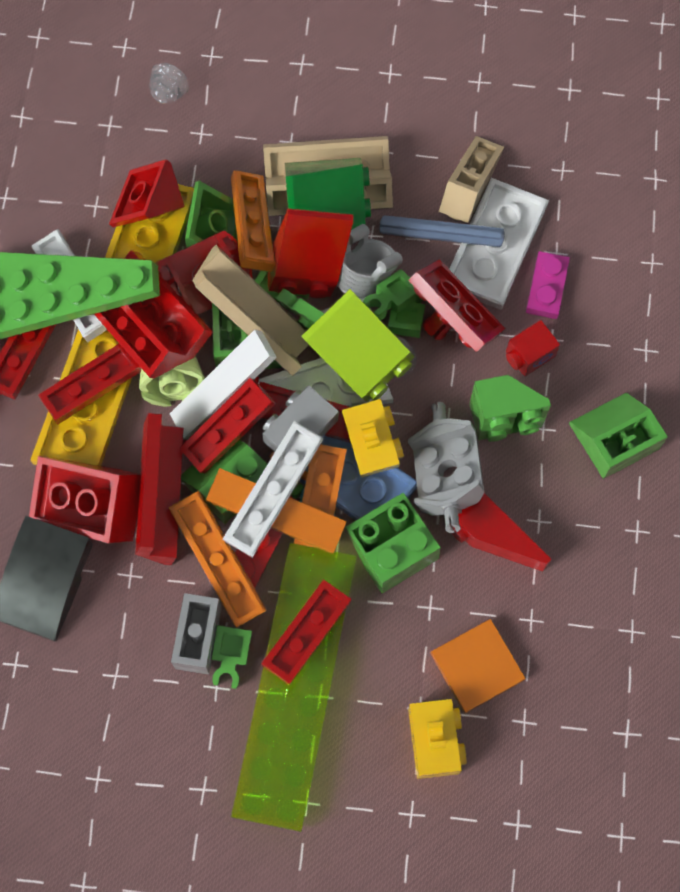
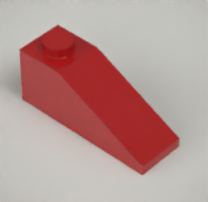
[451,493,552,572]

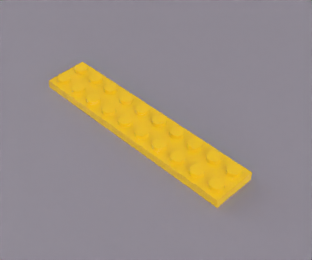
[30,184,194,466]

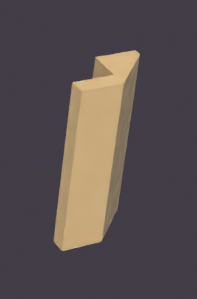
[263,136,393,216]
[192,245,309,376]

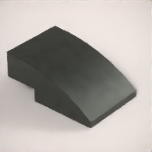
[0,515,93,642]

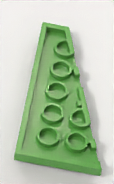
[0,252,160,339]

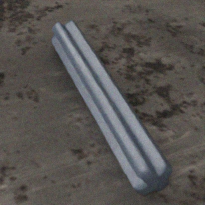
[380,215,505,247]

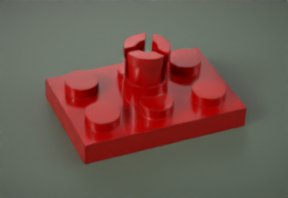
[408,259,506,352]

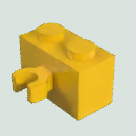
[342,399,404,478]
[408,699,467,779]

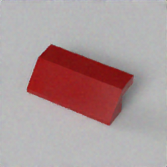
[94,250,213,379]
[135,413,184,565]

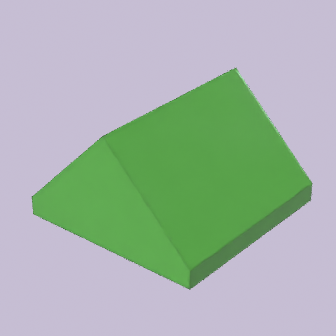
[185,181,238,247]

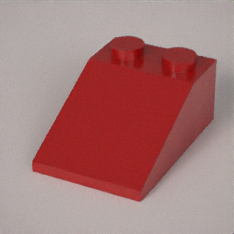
[267,209,353,298]
[29,456,140,543]

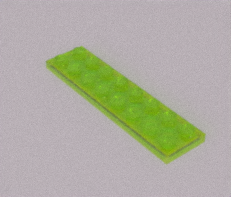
[231,543,357,832]

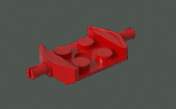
[155,230,253,315]

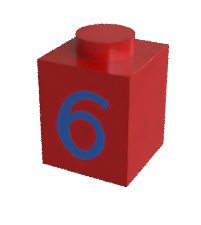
[506,320,560,377]

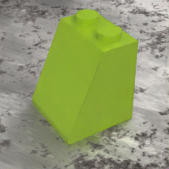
[301,289,414,403]

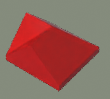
[109,159,185,228]

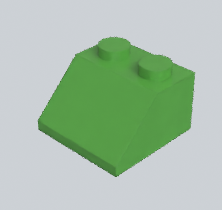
[181,440,268,524]

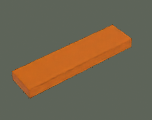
[231,170,275,272]
[206,468,347,554]
[169,491,267,628]

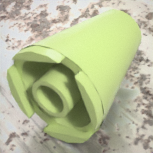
[139,356,205,407]

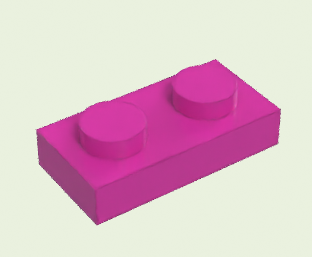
[526,251,570,319]

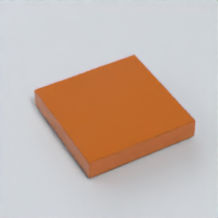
[430,619,526,714]

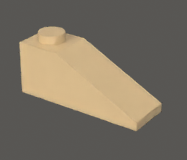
[439,136,504,223]

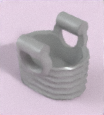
[337,224,403,298]

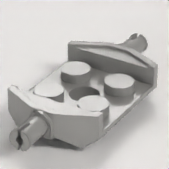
[408,402,484,533]

